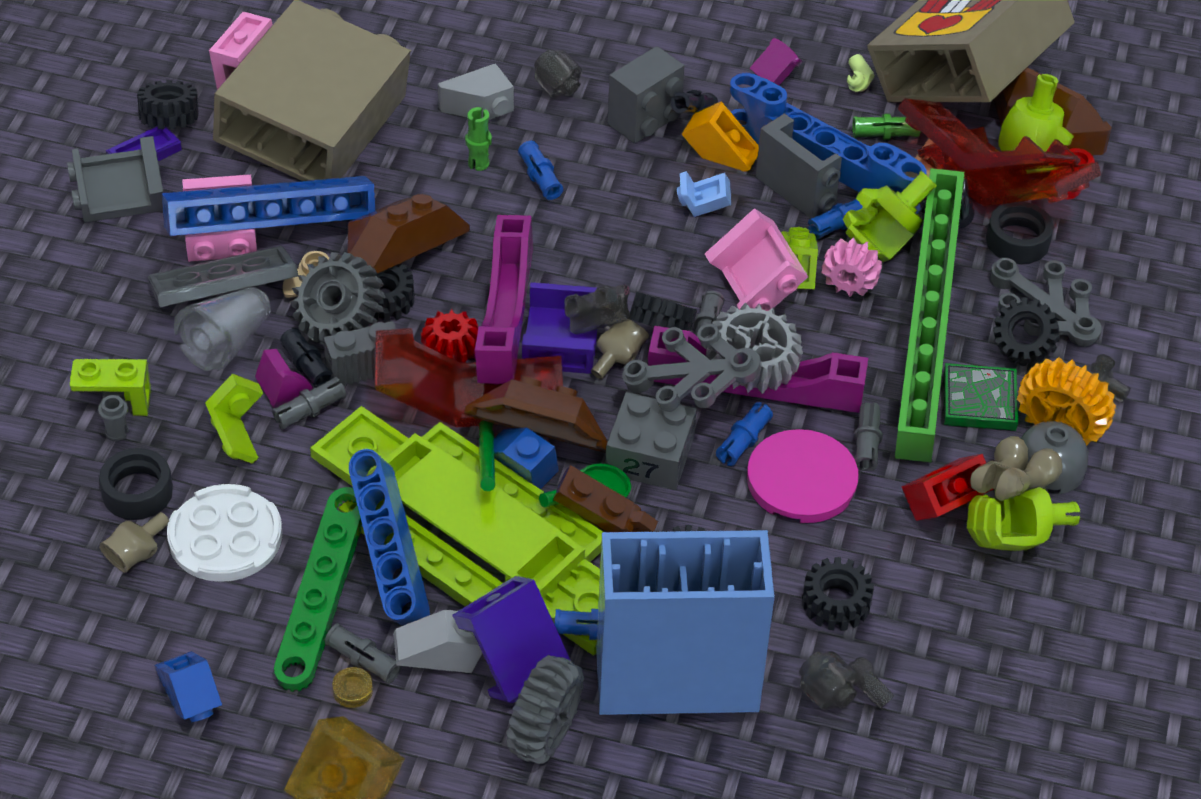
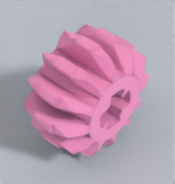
[821,237,882,297]

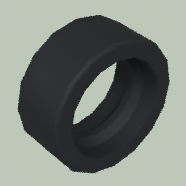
[986,201,1054,264]
[99,448,173,520]

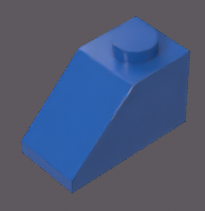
[494,428,559,489]
[154,651,222,722]

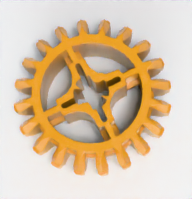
[1017,357,1116,446]

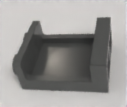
[756,113,842,219]
[67,136,163,223]

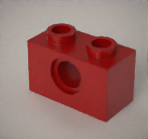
[902,454,994,521]

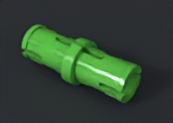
[465,107,492,171]
[852,114,921,140]

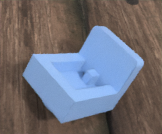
[677,171,731,217]

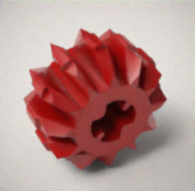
[421,308,478,369]

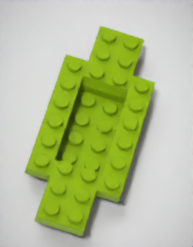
[310,406,603,656]

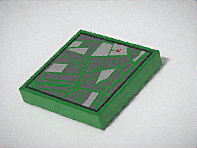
[944,363,1018,431]

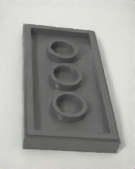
[147,246,298,307]

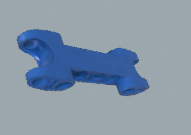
[730,73,927,216]

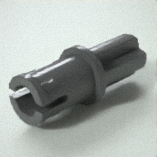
[854,402,883,471]

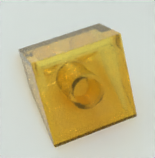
[284,716,405,799]

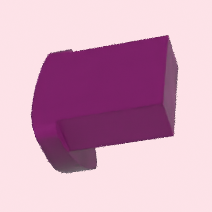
[749,38,803,85]
[255,349,313,408]

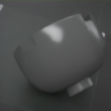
[1020,421,1089,494]

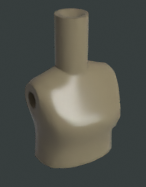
[591,316,649,379]
[99,512,170,573]

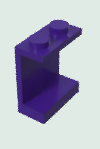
[522,282,601,374]
[452,576,571,703]

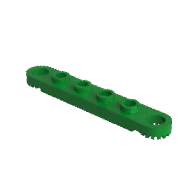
[274,487,362,692]

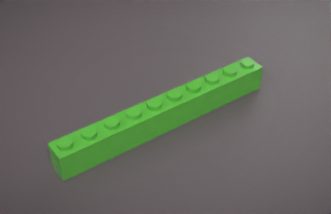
[895,168,964,463]

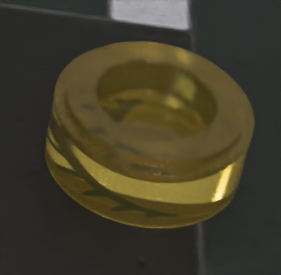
[332,667,373,708]

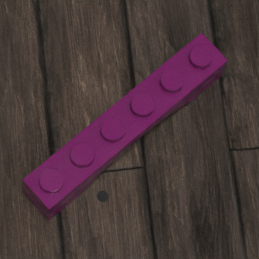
[475,215,533,384]
[648,326,868,413]

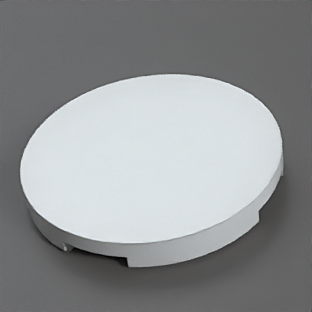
[167,484,282,582]

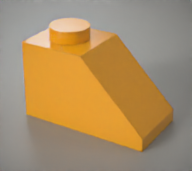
[682,101,759,172]

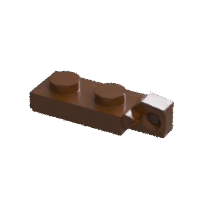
[553,465,658,532]

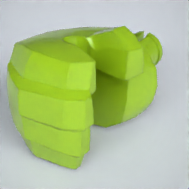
[998,74,1074,173]
[843,171,937,262]
[967,487,1080,551]

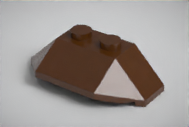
[993,67,1112,157]
[347,194,470,274]
[464,376,608,453]

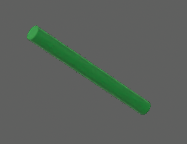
[479,420,495,491]

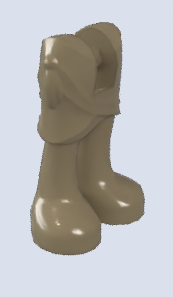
[971,436,1063,501]

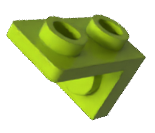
[781,227,818,289]
[70,359,151,416]
[205,374,263,464]

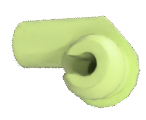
[847,54,874,93]

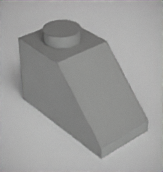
[437,63,514,120]
[393,610,482,673]

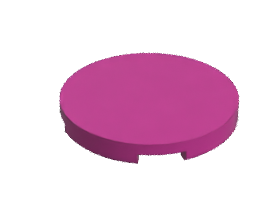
[747,429,858,523]

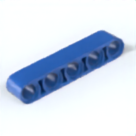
[349,449,430,626]

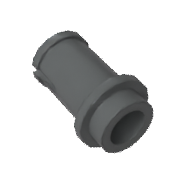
[98,395,129,441]

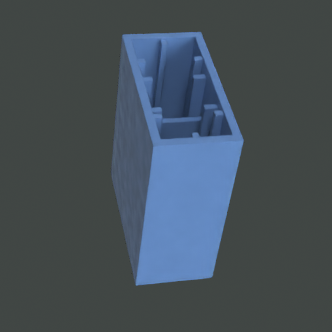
[596,530,774,715]

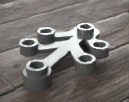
[990,258,1102,347]
[622,324,762,411]

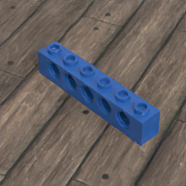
[162,176,375,236]

